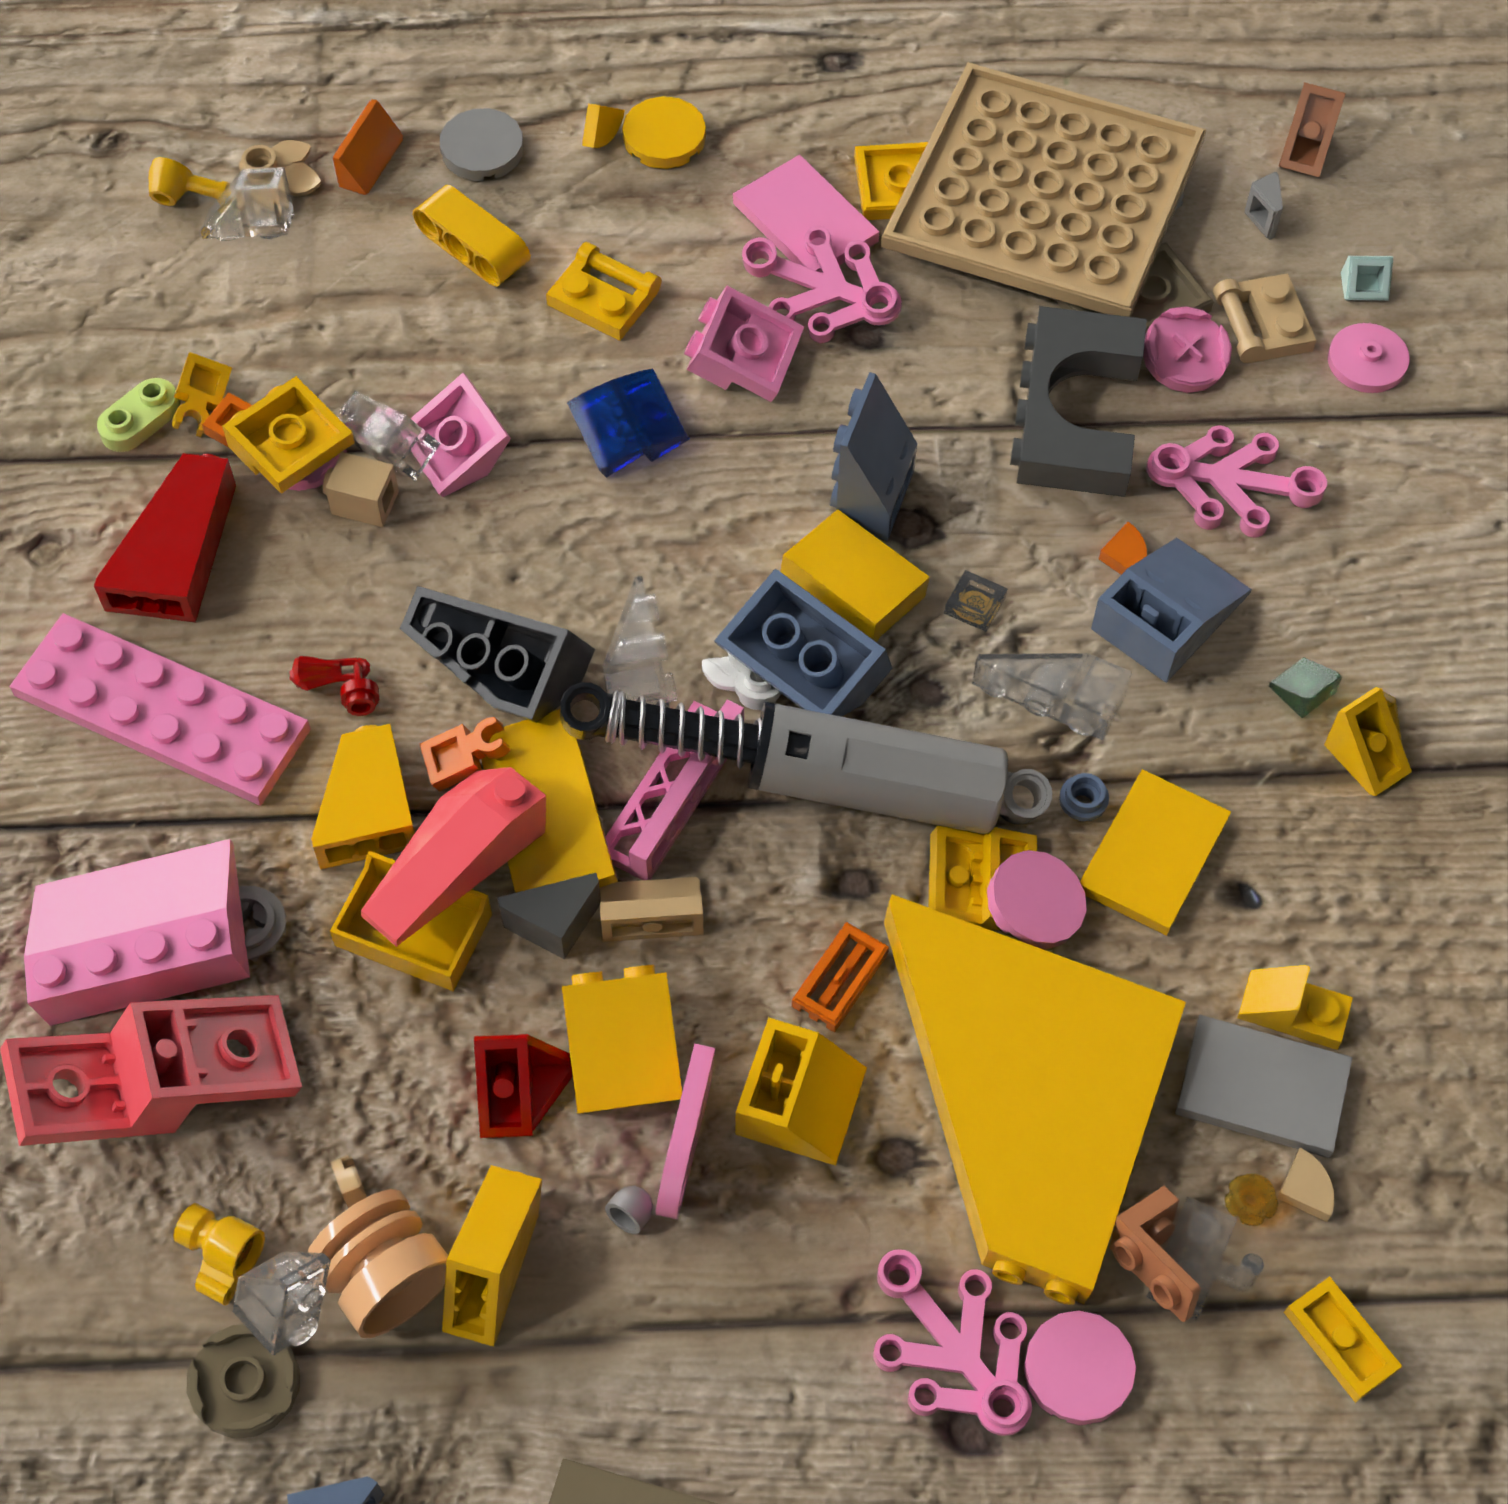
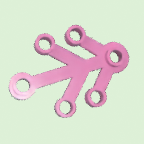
[742,226,901,343]
[1146,425,1327,538]
[873,1249,1032,1436]

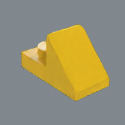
[1237,965,1353,1050]

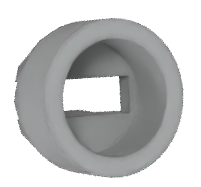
[605,1186,652,1234]

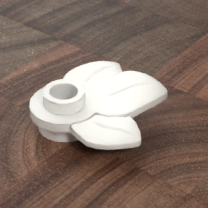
[702,653,782,710]

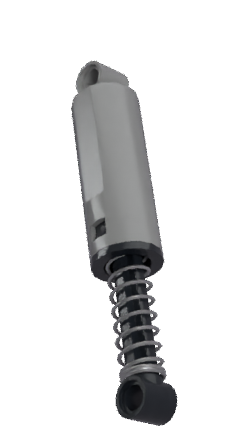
[560,682,1052,834]

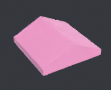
[396,373,511,497]

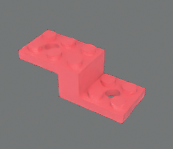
[0,995,302,1146]

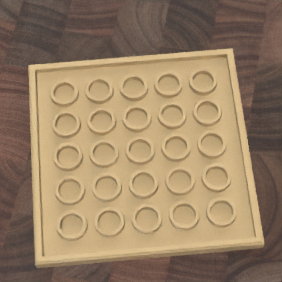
[881,62,1207,317]

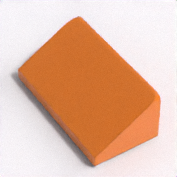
[333,99,403,195]

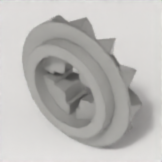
[239,886,287,962]

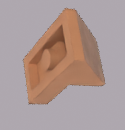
[1279,82,1346,177]

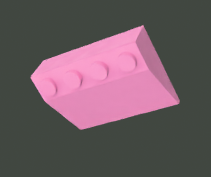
[24,839,250,1026]

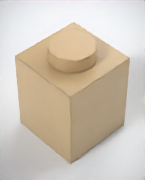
[322,452,399,527]

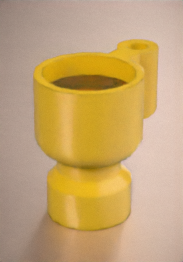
[173,1203,265,1306]

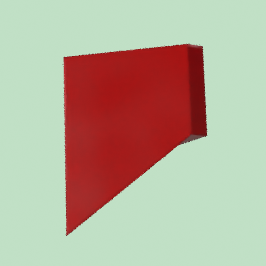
[474,1034,573,1138]

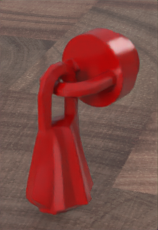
[289,656,380,716]

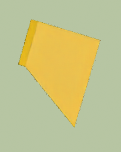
[1324,687,1412,796]

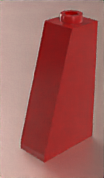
[94,453,236,623]

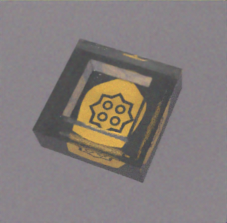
[944,570,1008,632]

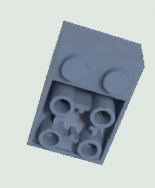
[830,372,918,541]
[1091,538,1252,683]

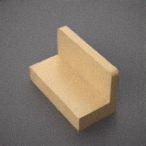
[600,877,704,942]

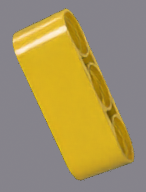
[412,185,531,287]

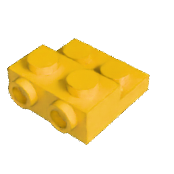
[222,376,355,494]

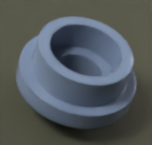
[1059,773,1109,821]

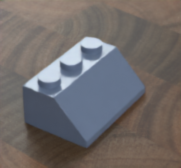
[714,568,893,717]

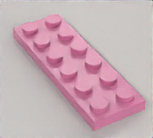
[9,613,311,806]

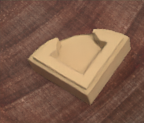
[1277,1148,1334,1222]
[330,1155,367,1208]

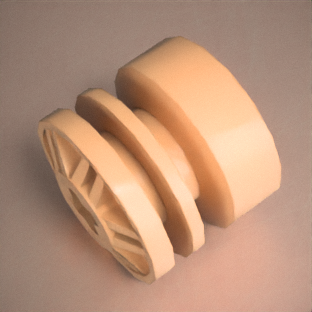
[306,1189,448,1338]

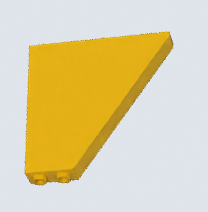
[884,894,1186,1305]

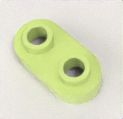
[97,378,180,452]

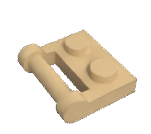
[1213,273,1317,363]

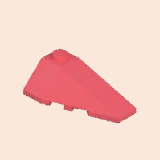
[361,767,546,947]

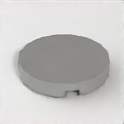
[440,108,523,181]

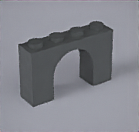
[1010,306,1147,497]

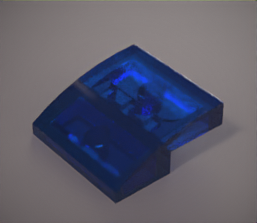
[567,368,690,478]

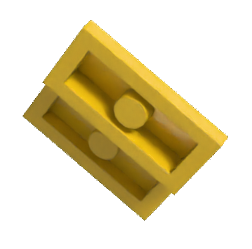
[928,826,1037,930]

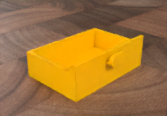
[780,509,930,642]
[330,851,492,992]

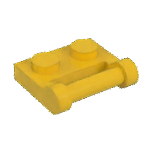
[546,241,662,341]

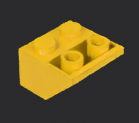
[735,1017,867,1166]

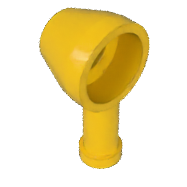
[148,157,230,206]

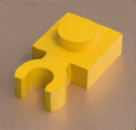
[172,352,233,438]

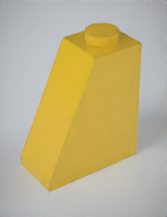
[311,724,415,870]
[442,1165,542,1347]

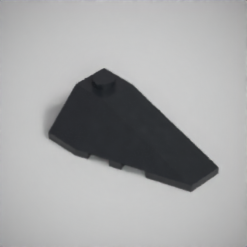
[400,586,595,723]

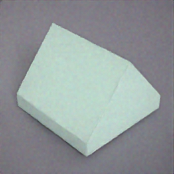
[1341,255,1393,301]

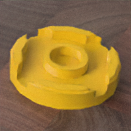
[622,96,706,169]

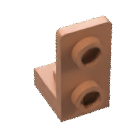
[1109,1185,1201,1322]

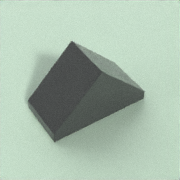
[497,873,601,959]

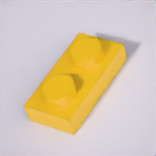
[1283,1276,1402,1403]

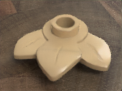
[239,140,321,208]

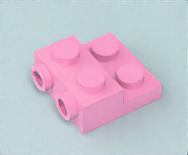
[684,285,805,402]

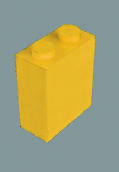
[562,965,682,1114]

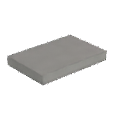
[1175,1015,1352,1158]

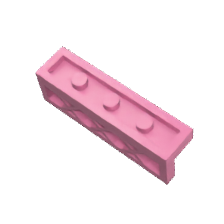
[605,700,744,880]

